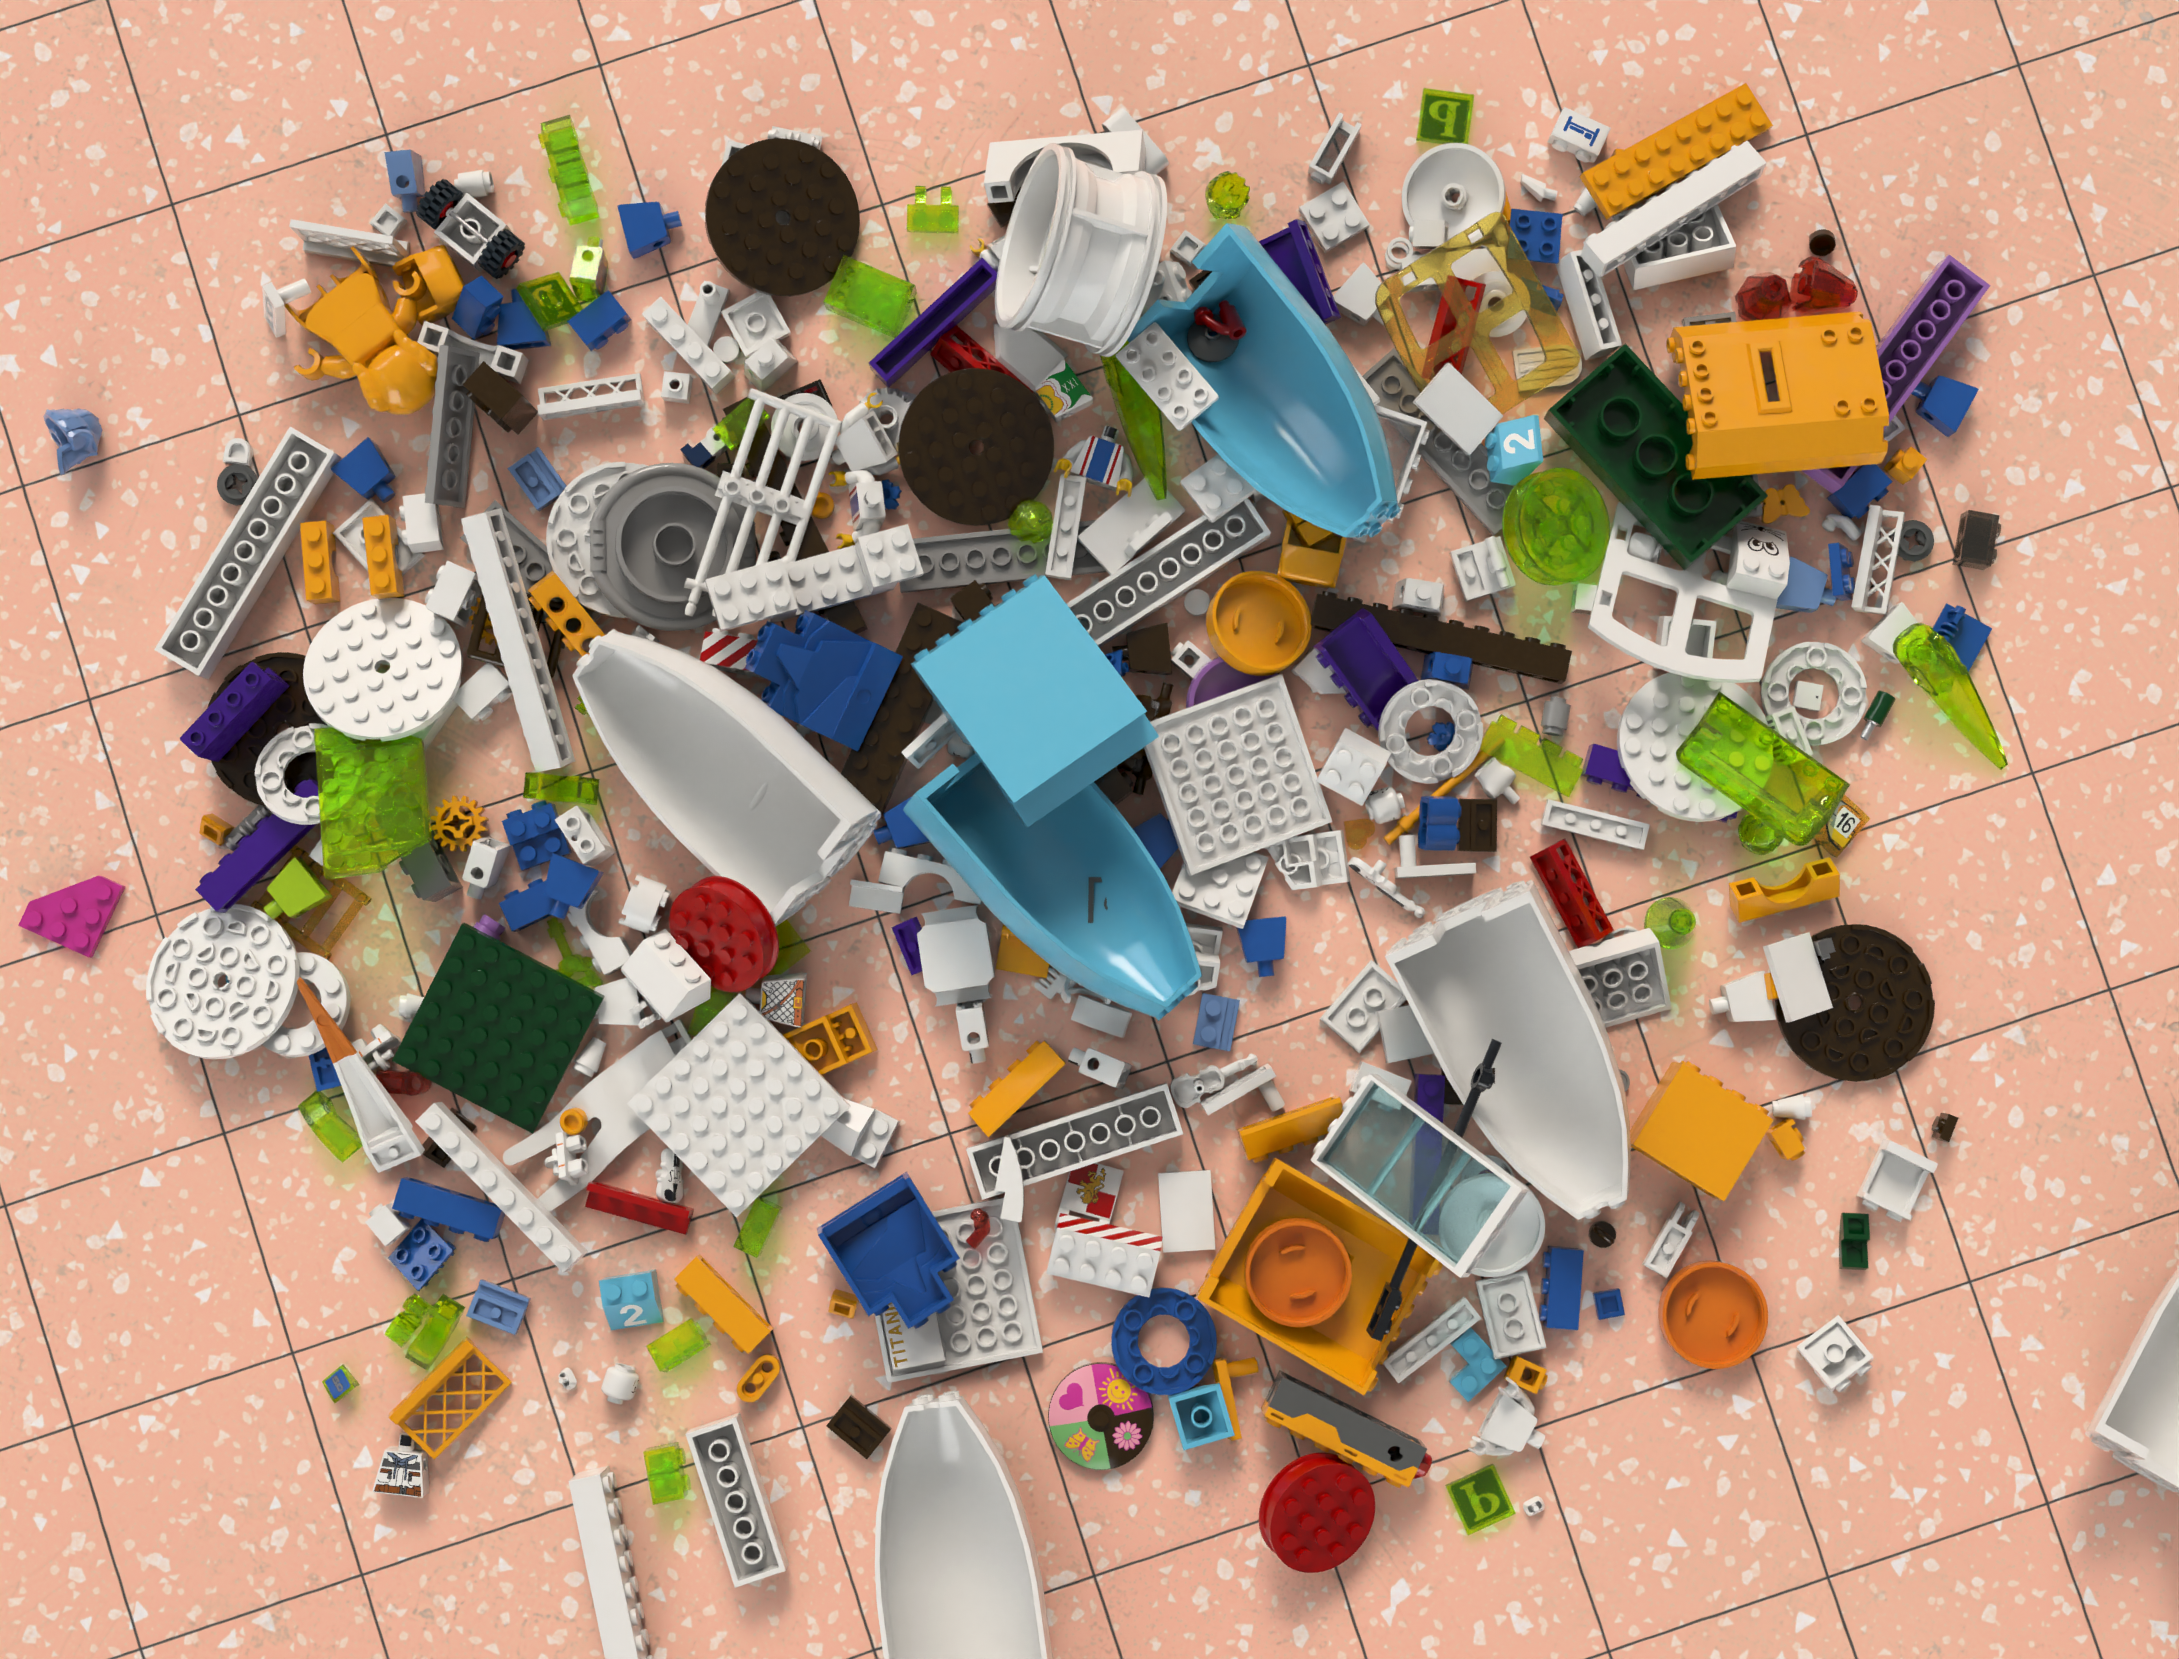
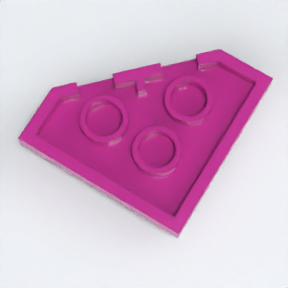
[18,875,126,958]

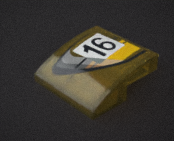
[1794,782,1870,858]

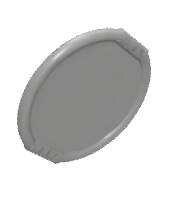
[590,463,756,631]

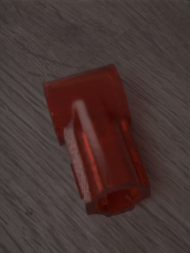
[376,1070,432,1096]

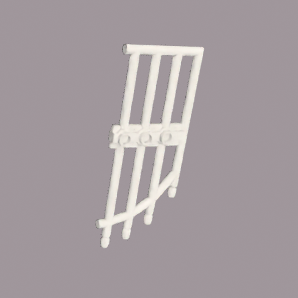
[684,388,842,617]

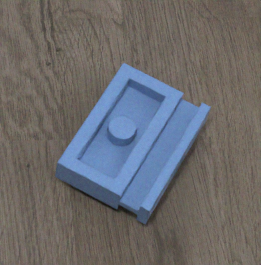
[508,447,566,512]
[1193,993,1240,1051]
[466,1279,531,1335]

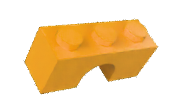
[362,515,404,599]
[300,520,340,605]

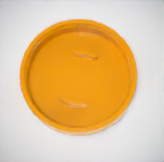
[1206,571,1312,676]

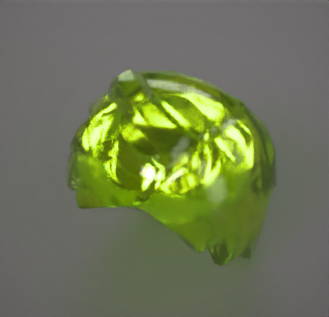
[1205,171,1250,219]
[1008,500,1053,544]
[1738,811,1784,855]

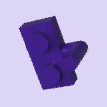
[891,917,922,976]

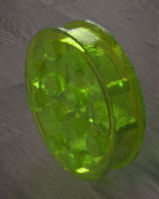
[1502,467,1610,586]

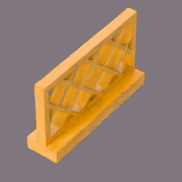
[388,1336,512,1460]

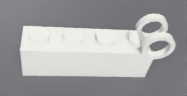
[1385,237,1507,293]

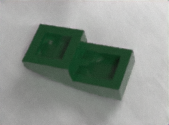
[1839,1213,1870,1270]

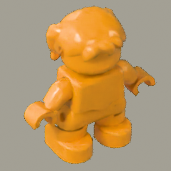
[285,246,438,415]

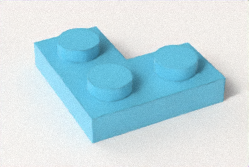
[1449,1327,1507,1402]

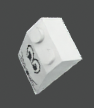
[1726,521,1790,600]

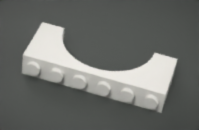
[984,130,1146,203]

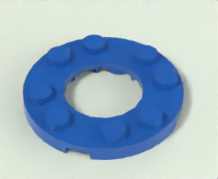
[1111,1288,1217,1395]

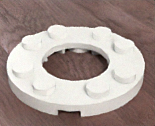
[1761,642,1867,746]
[1378,679,1483,784]
[255,723,364,825]
[262,952,351,1057]

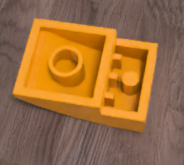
[783,1002,878,1075]

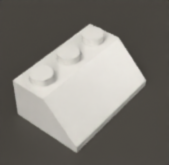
[621,929,711,1023]

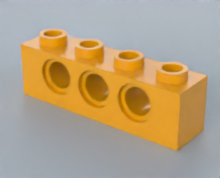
[528,571,605,660]

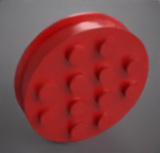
[669,876,779,992]
[1258,1452,1375,1573]

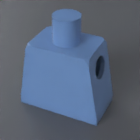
[385,149,425,213]
[1776,556,1837,613]

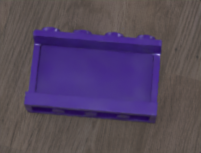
[1259,219,1341,325]
[1313,608,1419,731]
[180,662,289,762]

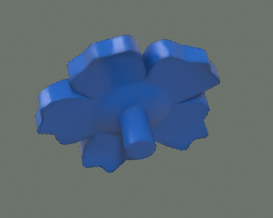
[882,479,902,510]
[1427,721,1455,752]

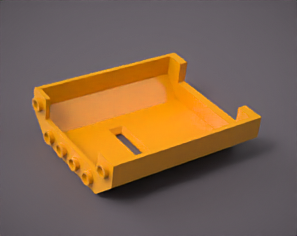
[1666,312,1889,480]
[1196,1158,1443,1396]

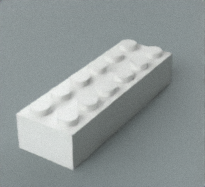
[685,1413,789,1588]

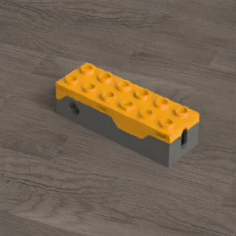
[1261,1370,1432,1488]

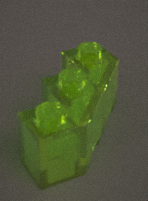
[538,115,600,226]

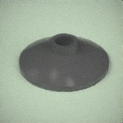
[1187,314,1239,362]

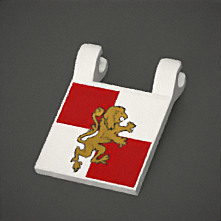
[1055,1163,1124,1226]

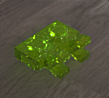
[907,186,959,233]

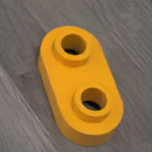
[737,1354,781,1402]

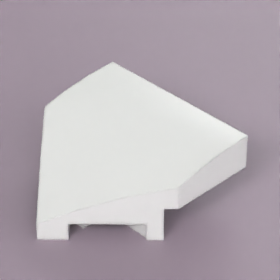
[1291,643,1346,695]

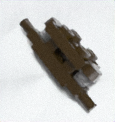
[1117,682,1174,795]

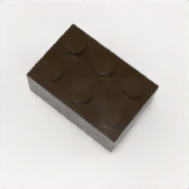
[462,361,538,435]

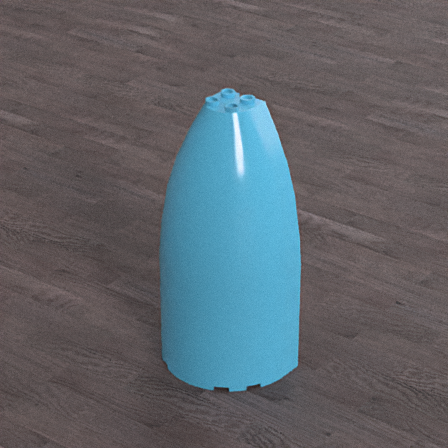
[1127,223,1401,538]
[903,754,1202,1021]

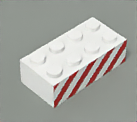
[700,628,766,679]
[1046,1213,1163,1297]

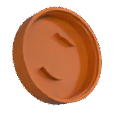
[1244,1218,1352,1327]
[1658,1260,1768,1369]

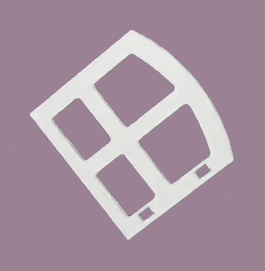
[1588,502,1778,683]

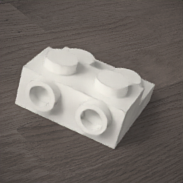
[1796,1315,1874,1392]

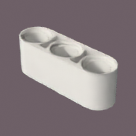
[1101,108,1169,175]

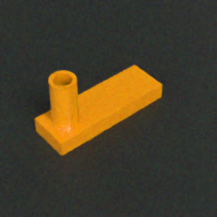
[1211,1357,1259,1441]

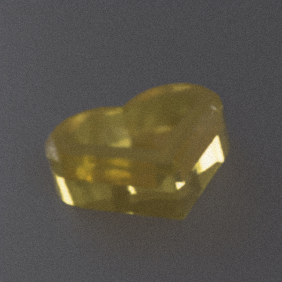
[1343,818,1375,850]

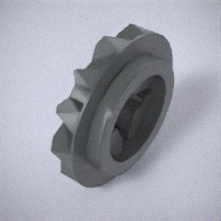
[217,464,258,506]
[1892,520,1934,562]

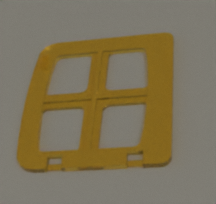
[1375,212,1580,414]

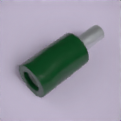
[1860,691,1896,741]

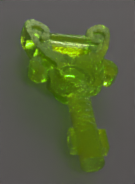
[547,917,603,987]

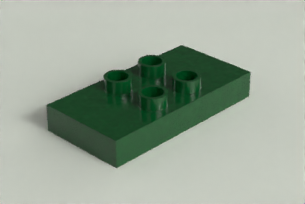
[1544,343,1768,571]

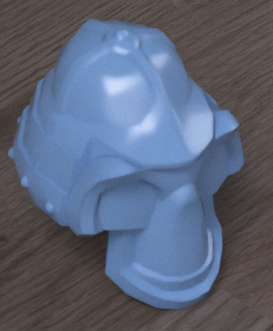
[43,408,102,475]

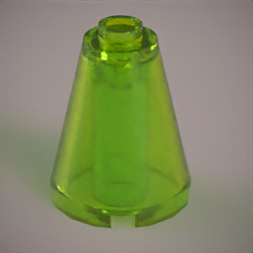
[1644,897,1697,949]

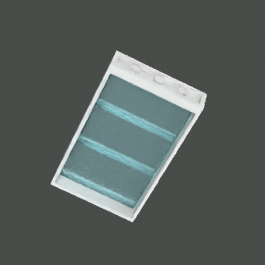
[1310,1074,1529,1278]

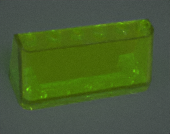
[1676,691,1850,846]

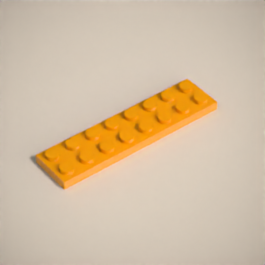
[1579,83,1773,220]

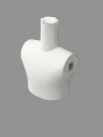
[1475,757,1520,804]

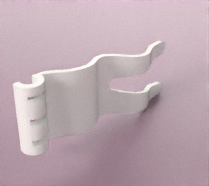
[503,1019,692,1212]

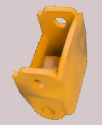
[392,245,465,326]
[1277,520,1346,589]

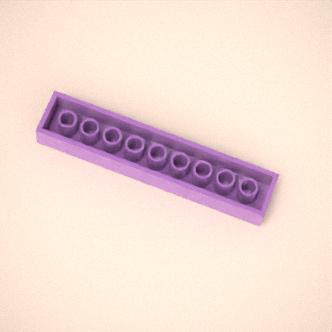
[1801,255,1991,494]

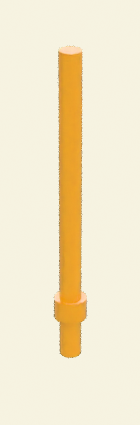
[1383,735,1505,845]

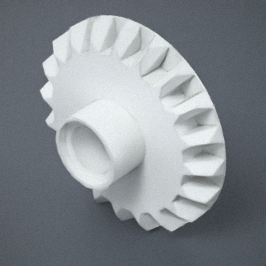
[1463,270,1530,337]
[858,387,913,453]
[771,393,838,461]

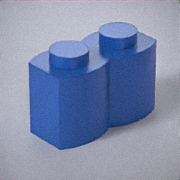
[1418,796,1461,851]

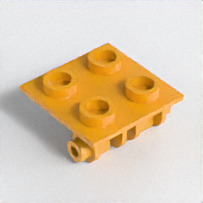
[995,924,1049,978]

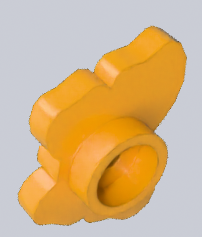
[1761,484,1810,524]

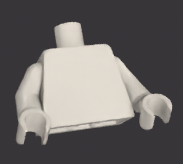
[1468,1377,1545,1456]

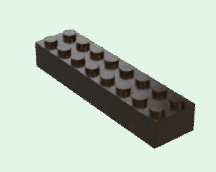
[841,603,963,816]

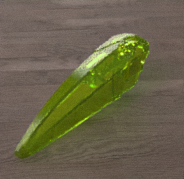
[1100,341,1167,500]
[1893,623,2008,770]

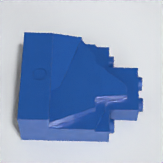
[745,610,903,751]
[817,1171,960,1329]

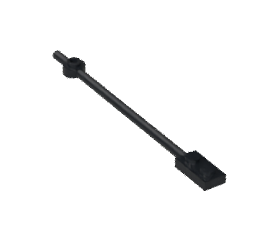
[1366,1039,1502,1341]

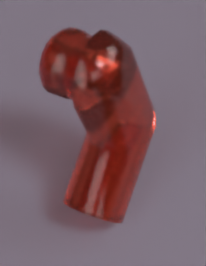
[966,1208,991,1249]

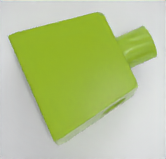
[264,857,333,919]

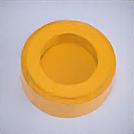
[811,492,835,519]
[560,1108,588,1135]

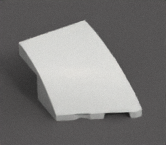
[1264,830,1350,890]
[1186,923,1223,996]

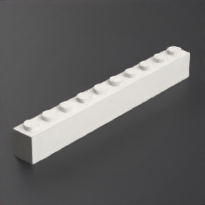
[461,508,575,772]

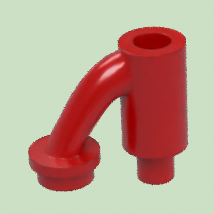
[1194,300,1247,340]

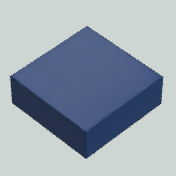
[1593,1288,1625,1320]

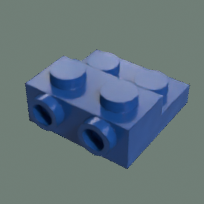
[502,800,572,871]

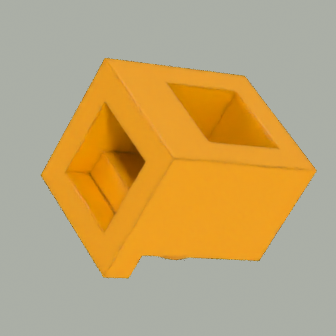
[1883,447,1927,485]
[1766,1118,1805,1161]
[1503,1355,1548,1394]

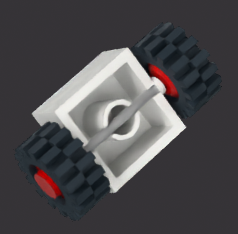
[416,179,525,279]

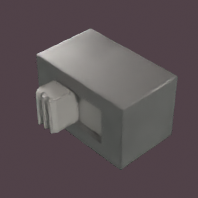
[1813,938,1836,960]

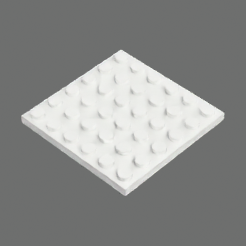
[1144,674,1332,875]
[627,993,851,1217]
[875,1197,1043,1383]

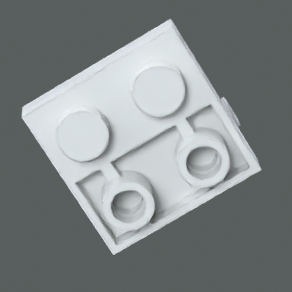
[1450,536,1516,602]

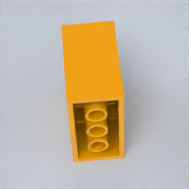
[1630,1061,1774,1201]

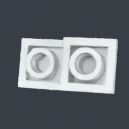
[1071,995,1132,1038]

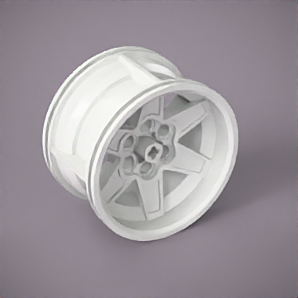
[995,143,1167,357]

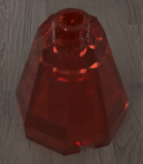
[1789,256,1858,313]
[1735,272,1792,321]

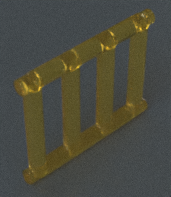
[250,845,372,960]

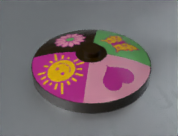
[1048,1362,1154,1470]

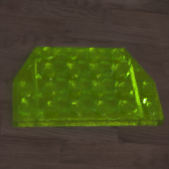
[314,727,432,880]

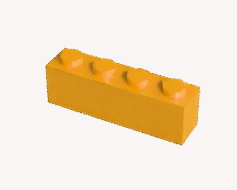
[674,1254,774,1354]

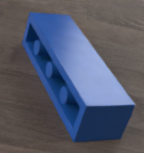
[392,1177,505,1242]

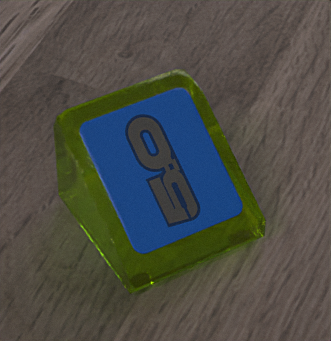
[322,1364,360,1403]

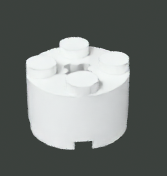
[619,874,671,934]

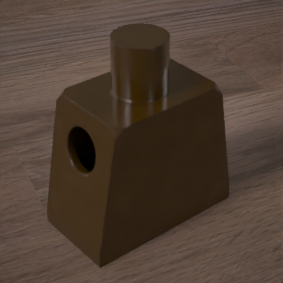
[1112,623,1172,675]

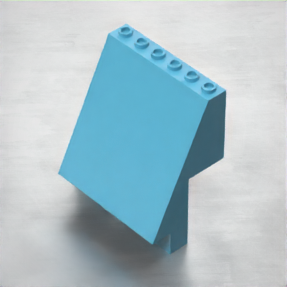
[911,574,1159,827]

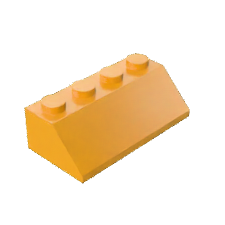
[968,1040,1066,1137]
[1237,1095,1343,1163]

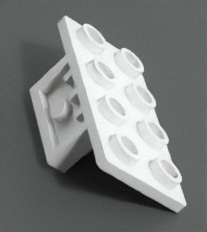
[1116,322,1219,431]
[1077,473,1185,575]

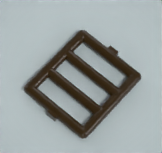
[466,593,569,679]

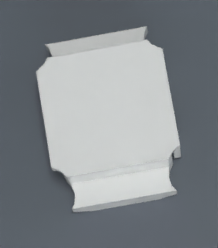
[917,905,995,1007]

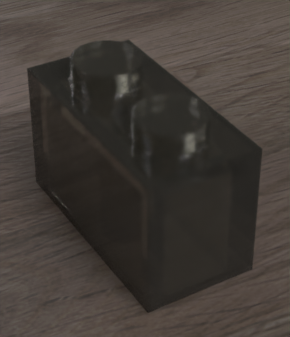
[1952,510,2001,570]

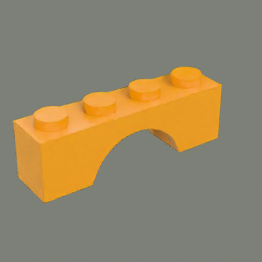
[1729,857,1840,923]

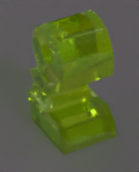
[385,1293,434,1348]

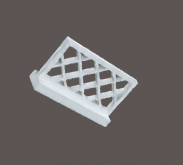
[289,219,410,267]

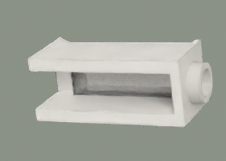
[1308,112,1362,185]

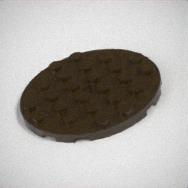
[705,138,860,297]
[898,368,1054,526]
[208,652,361,806]
[1775,924,1935,1082]

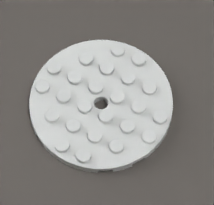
[546,462,648,618]
[303,598,463,741]
[1617,672,1774,822]
[146,904,300,1059]

